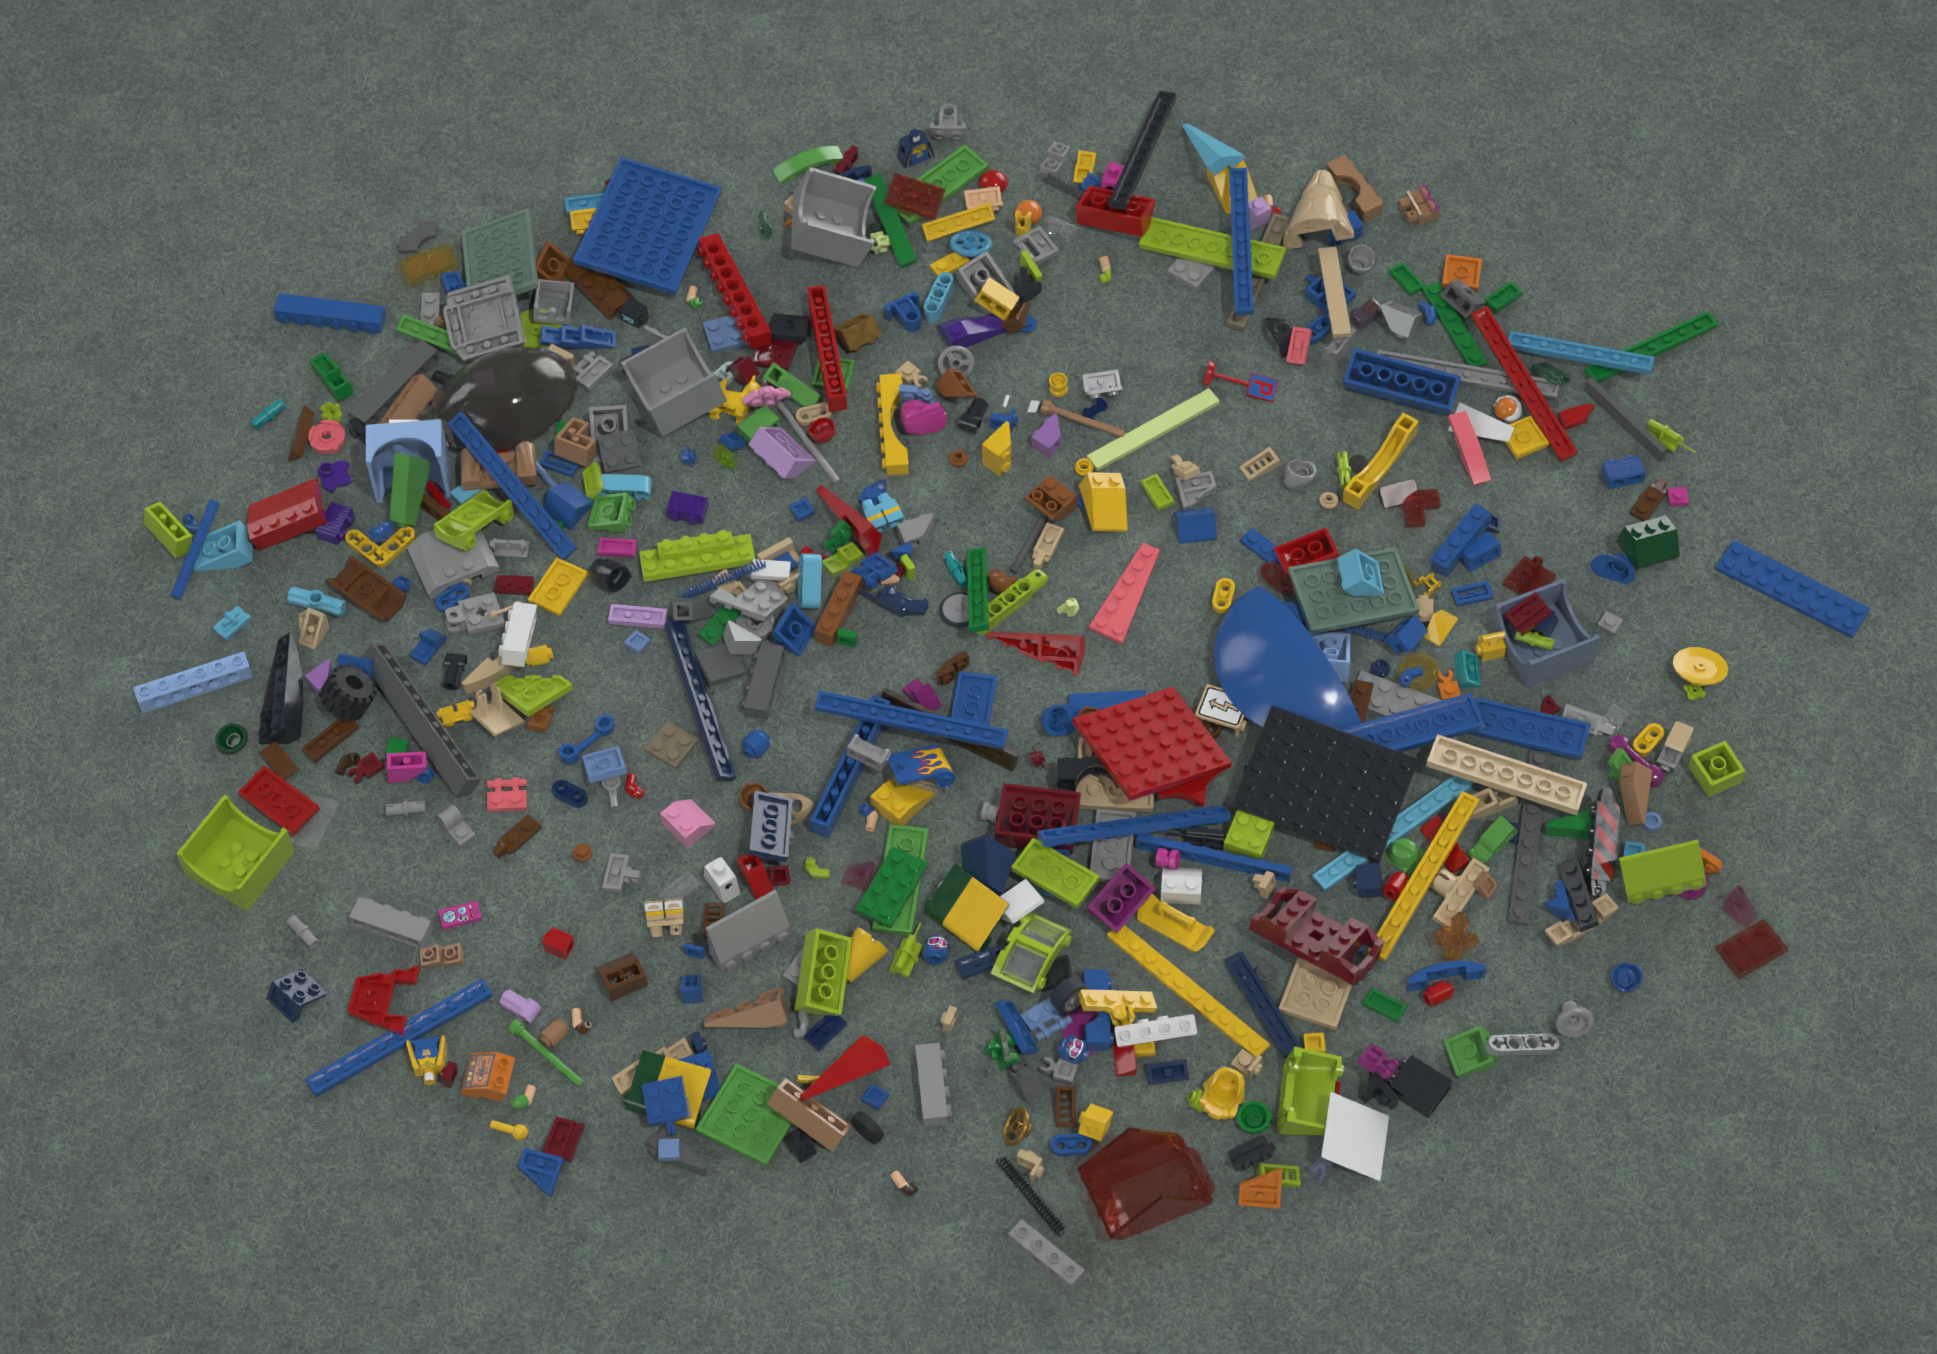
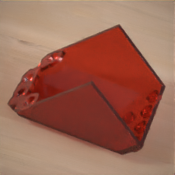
[1077,1127,1215,1240]

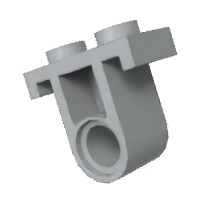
[930,104,966,140]

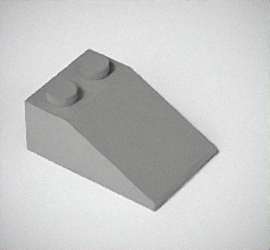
[954,251,1016,315]
[589,405,629,462]

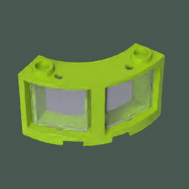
[991,912,1072,993]

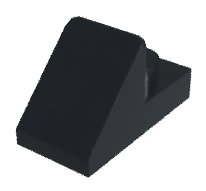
[1020,267,1042,304]
[1365,1071,1398,1110]

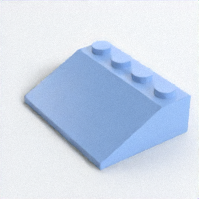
[1308,631,1350,682]

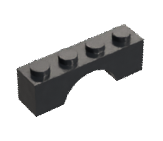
[1057,757,1120,788]

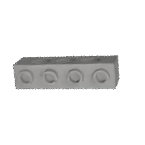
[1008,1219,1085,1294]

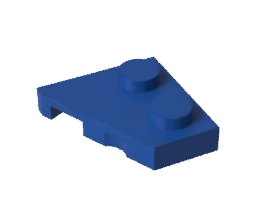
[518,1148,564,1197]

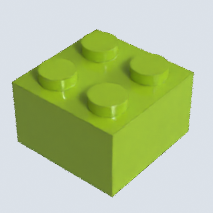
[1688,741,1745,797]
[1223,810,1274,860]

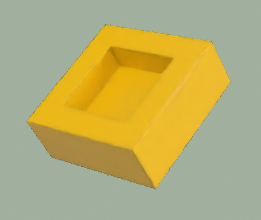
[1303,1033,1326,1053]
[1134,1042,1155,1057]

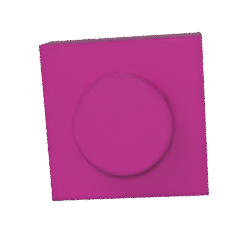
[1667,487,1689,507]

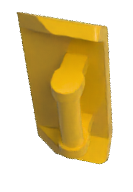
[1137,894,1215,952]

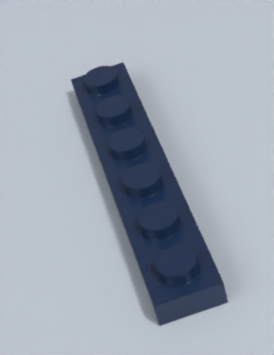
[1224,951,1302,1059]

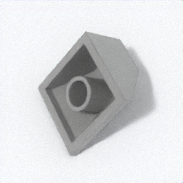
[1381,301,1424,339]

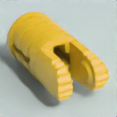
[1015,210,1031,237]

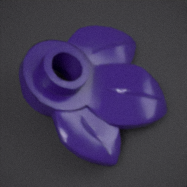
[318,460,352,492]

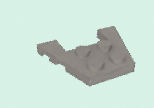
[709,565,788,622]

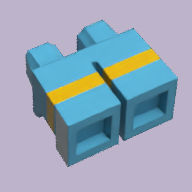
[862,492,904,533]

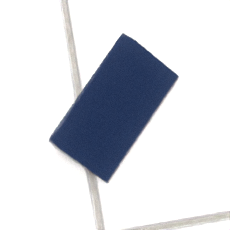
[1145,1058,1189,1085]

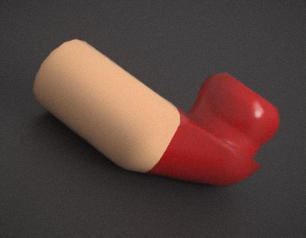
[1264,194,1281,217]

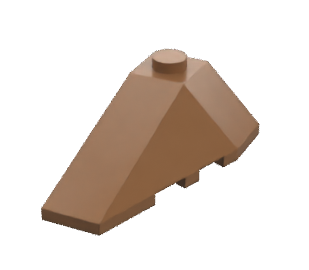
[704,986,789,1028]

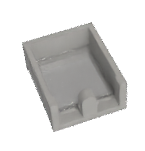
[533,279,574,325]

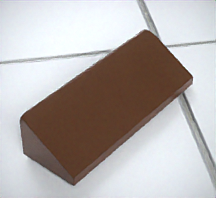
[288,406,314,461]

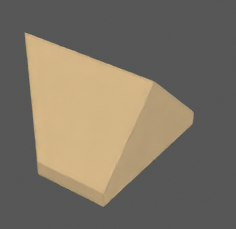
[298,608,330,650]

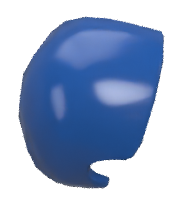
[365,520,395,544]
[1611,962,1643,993]

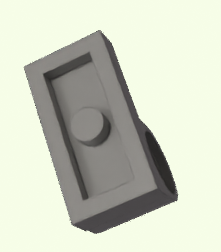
[436,804,476,848]

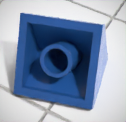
[544,481,594,530]
[1174,507,1217,543]
[772,603,817,656]

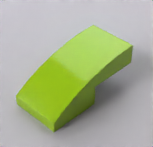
[822,542,864,578]

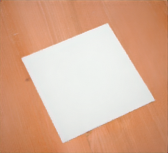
[1321,1092,1389,1181]

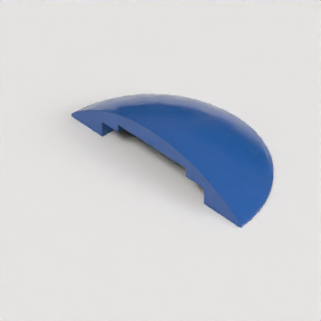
[1214,586,1362,730]

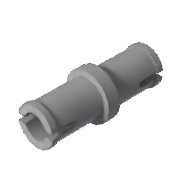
[385,800,426,817]
[287,915,320,950]

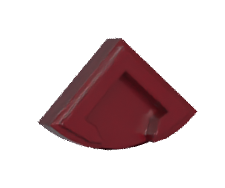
[1541,695,1561,715]

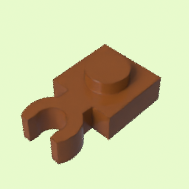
[527,704,555,733]

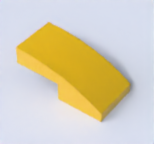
[1073,150,1096,184]

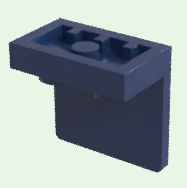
[266,969,327,1023]

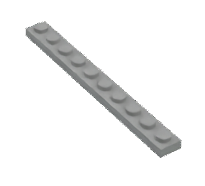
[1377,350,1560,400]

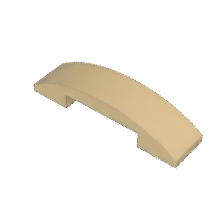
[1544,893,1619,946]

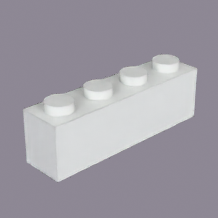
[499,602,537,667]

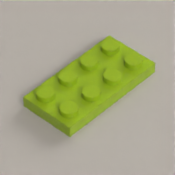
[1011,838,1100,909]

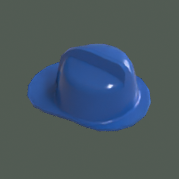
[1590,553,1635,584]
[1038,704,1080,736]

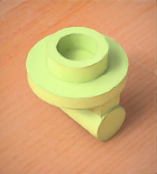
[1057,598,1079,617]

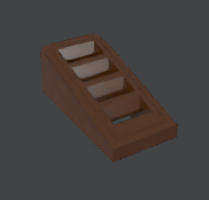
[1003,301,1030,333]
[703,903,725,940]
[1055,1086,1076,1127]

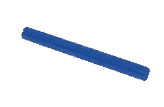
[171,500,220,600]

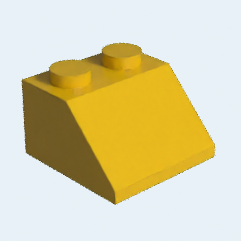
[982,421,1012,476]

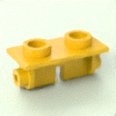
[436,700,475,727]

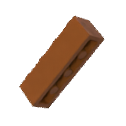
[815,570,863,647]

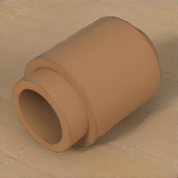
[540,1018,570,1048]

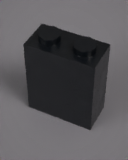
[1387,1055,1453,1119]

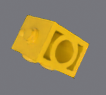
[1078,1104,1114,1141]

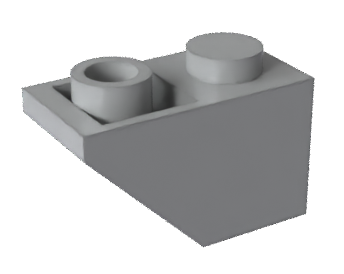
[897,513,934,549]

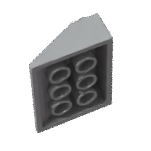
[706,890,791,972]

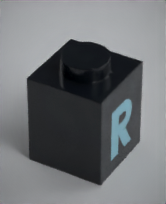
[619,298,649,329]

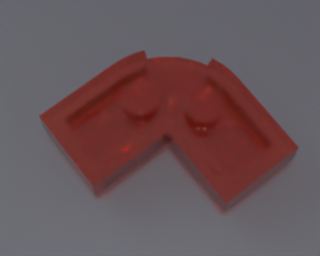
[1403,489,1441,528]

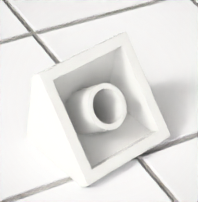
[1000,879,1045,924]

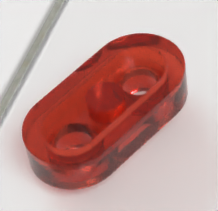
[1261,561,1293,593]

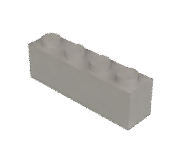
[349,897,433,948]
[915,1043,952,1127]

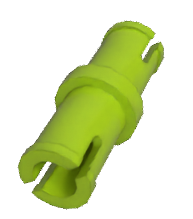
[1336,451,1352,489]
[1515,631,1555,651]

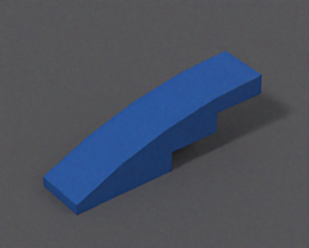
[540,325,616,349]

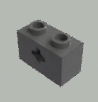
[1441,279,1486,319]

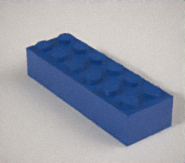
[1343,348,1461,416]

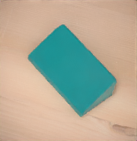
[1454,649,1481,688]

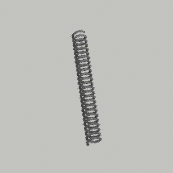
[1042,173,1086,200]

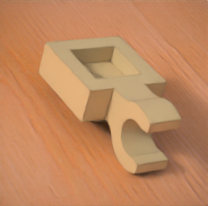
[1170,454,1200,481]

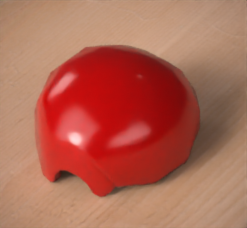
[807,417,836,443]

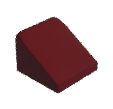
[769,865,790,886]

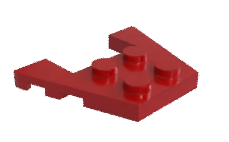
[348,966,420,1035]

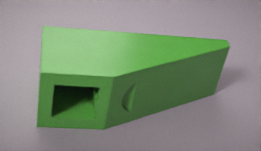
[763,362,822,407]

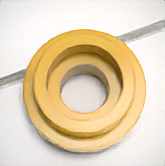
[1075,458,1093,476]

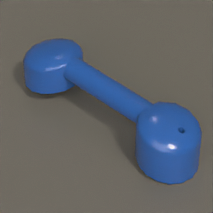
[558,714,615,764]

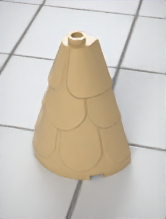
[1283,170,1354,250]

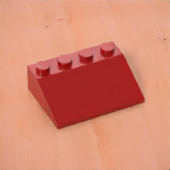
[247,478,327,551]

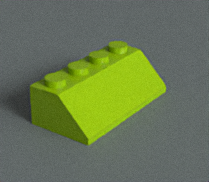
[795,928,852,1016]

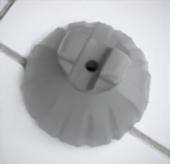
[1556,1001,1594,1038]

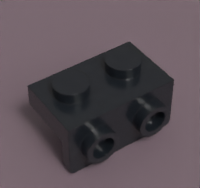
[1227,1135,1276,1171]

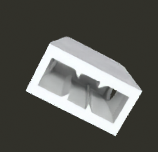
[704,857,740,903]

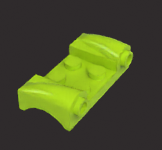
[434,489,514,551]

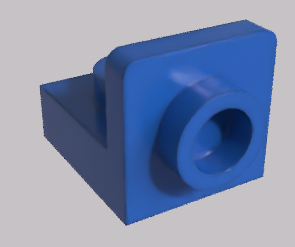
[990,408,1019,433]

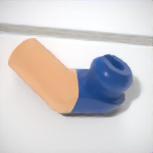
[860,803,878,832]

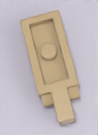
[1032,523,1065,570]

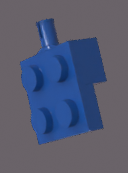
[1305,273,1356,315]
[642,1076,691,1136]

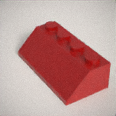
[1076,186,1156,237]

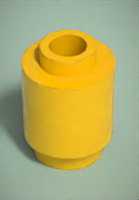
[526,644,554,667]

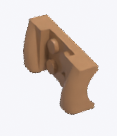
[461,441,538,491]

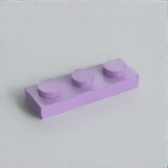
[608,604,668,629]

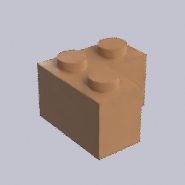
[554,417,596,467]

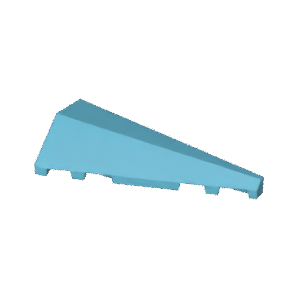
[1182,124,1246,176]

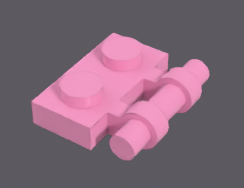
[742,386,790,408]

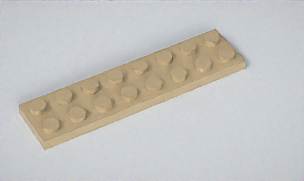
[1426,734,1587,815]

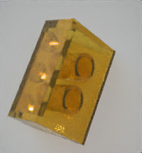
[396,243,459,286]

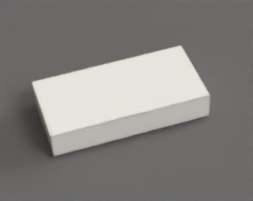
[751,559,791,581]

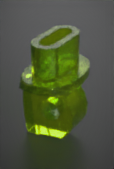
[714,444,736,469]

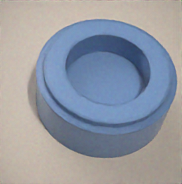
[1642,812,1662,832]

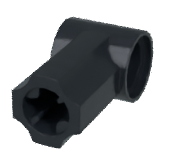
[958,397,988,434]
[442,653,467,691]

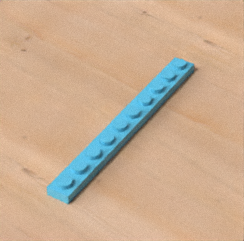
[1312,775,1475,893]

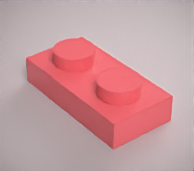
[1286,327,1312,366]

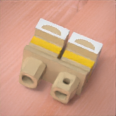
[644,898,684,937]

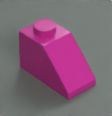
[387,751,427,783]

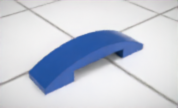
[1406,961,1486,992]

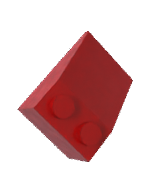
[1274,527,1340,576]

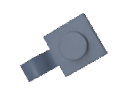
[1308,1147,1334,1180]

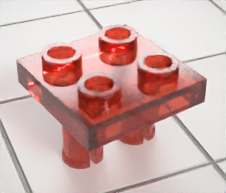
[1503,556,1556,595]

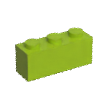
[144,502,192,558]

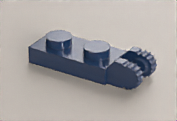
[955,944,1014,980]

